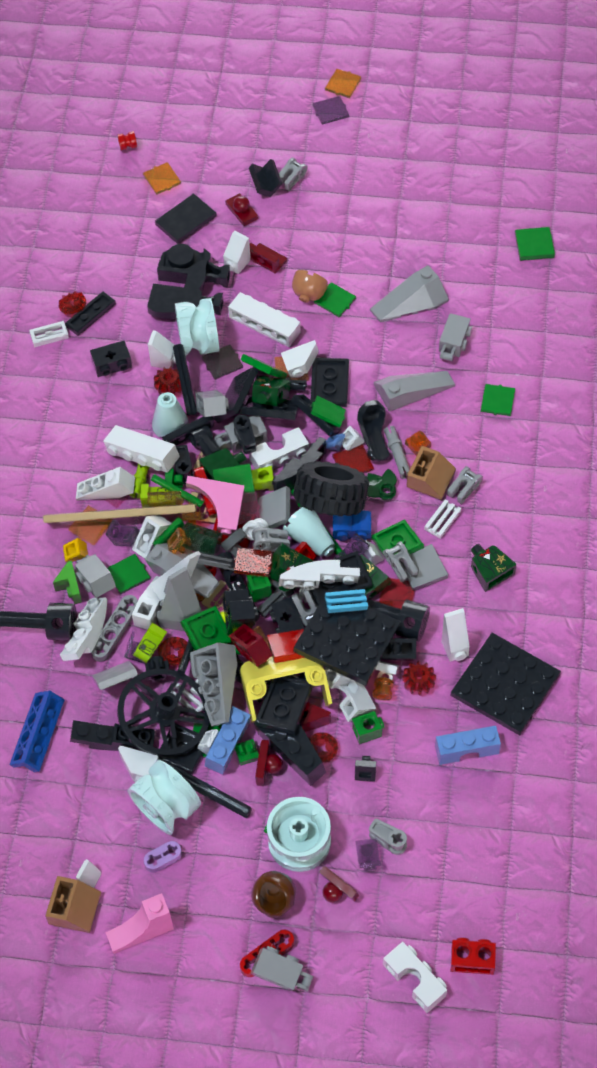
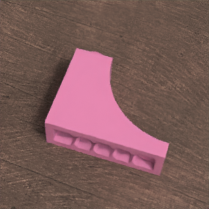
[186,476,244,536]
[105,893,174,954]

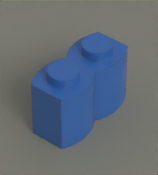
[333,510,371,541]

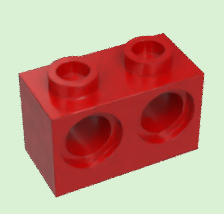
[450,938,496,975]

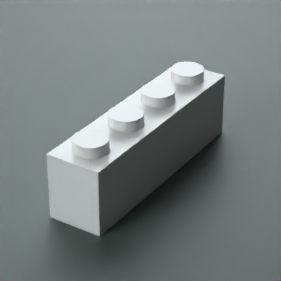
[228,292,301,347]
[103,425,180,473]

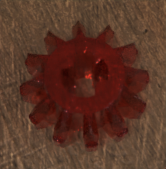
[154,366,181,395]
[402,660,436,696]

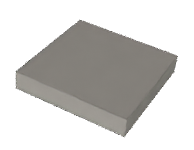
[256,486,290,529]
[400,544,448,591]
[92,661,138,690]

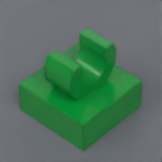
[165,469,183,489]
[235,739,259,766]

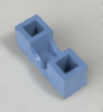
[205,706,251,775]
[435,726,501,765]

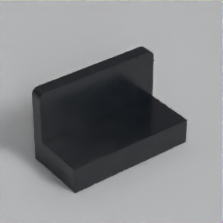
[249,159,282,197]

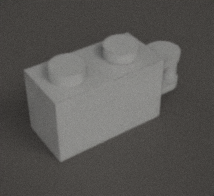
[439,313,473,362]
[195,390,229,417]
[214,416,268,453]
[75,554,116,598]
[250,946,313,991]

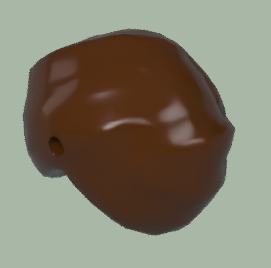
[251,871,296,918]

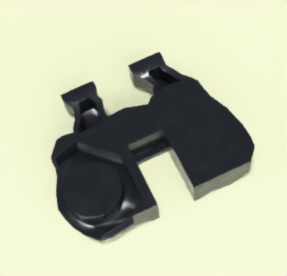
[147,244,230,319]

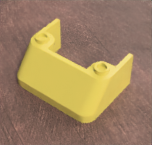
[240,656,332,723]

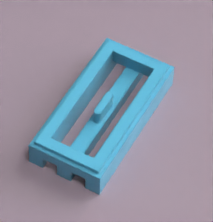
[325,589,368,613]

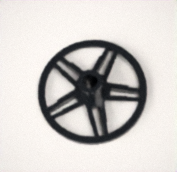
[117,669,210,757]

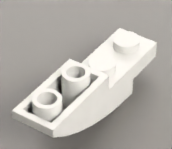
[279,560,360,590]
[60,597,107,661]

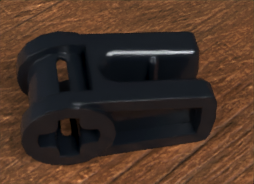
[233,415,256,454]
[175,445,193,484]

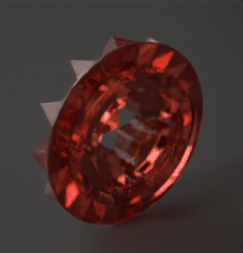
[59,291,87,314]
[158,637,187,667]
[309,732,338,762]

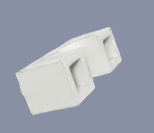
[249,427,309,470]
[324,667,376,722]
[383,942,447,1013]

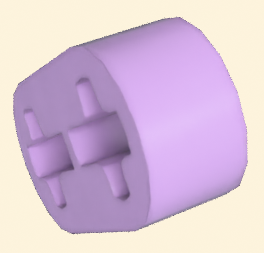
[144,841,182,873]

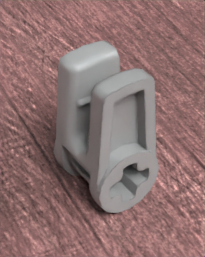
[279,158,308,191]
[447,466,483,504]
[252,527,290,553]
[383,541,418,582]
[292,589,318,627]
[369,819,407,855]

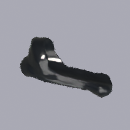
[357,400,390,462]

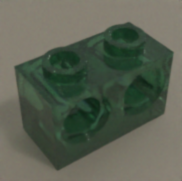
[177,522,223,555]

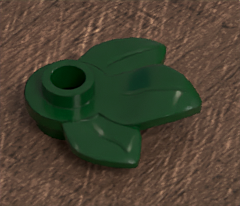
[367,469,397,500]

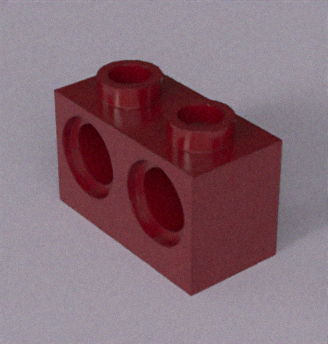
[229,624,273,667]

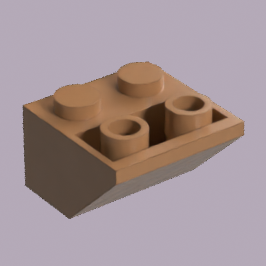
[407,446,456,500]
[45,876,101,933]

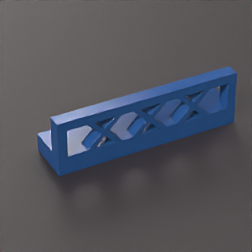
[9,690,64,773]

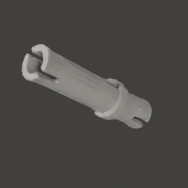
[384,426,410,479]

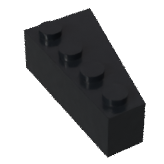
[254,723,326,786]

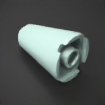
[152,392,189,438]
[283,507,335,557]

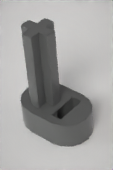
[221,528,254,563]
[257,578,294,618]

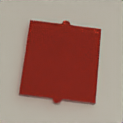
[332,444,374,473]
[234,548,272,577]
[379,578,414,609]

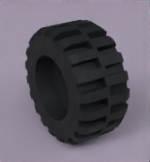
[293,461,369,516]

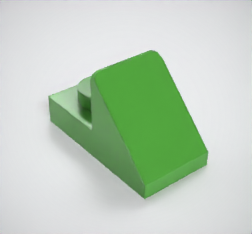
[53,561,82,604]

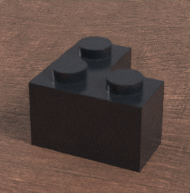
[222,589,258,635]

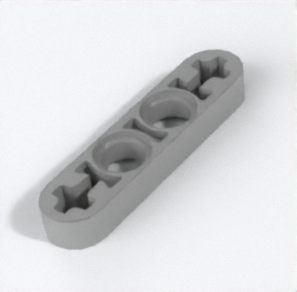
[91,595,138,662]

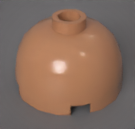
[292,270,328,303]

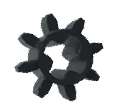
[145,656,170,681]

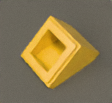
[63,538,88,563]

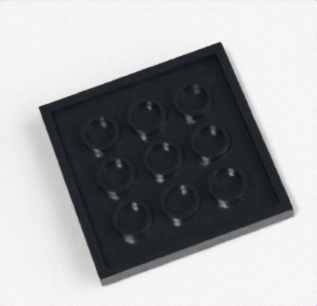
[293,589,401,686]
[450,632,561,736]

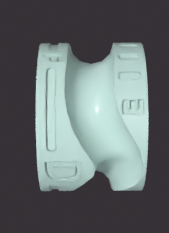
[175,298,219,356]
[127,760,202,835]
[267,797,331,872]

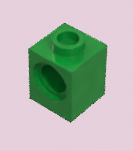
[246,569,272,602]
[352,711,384,744]

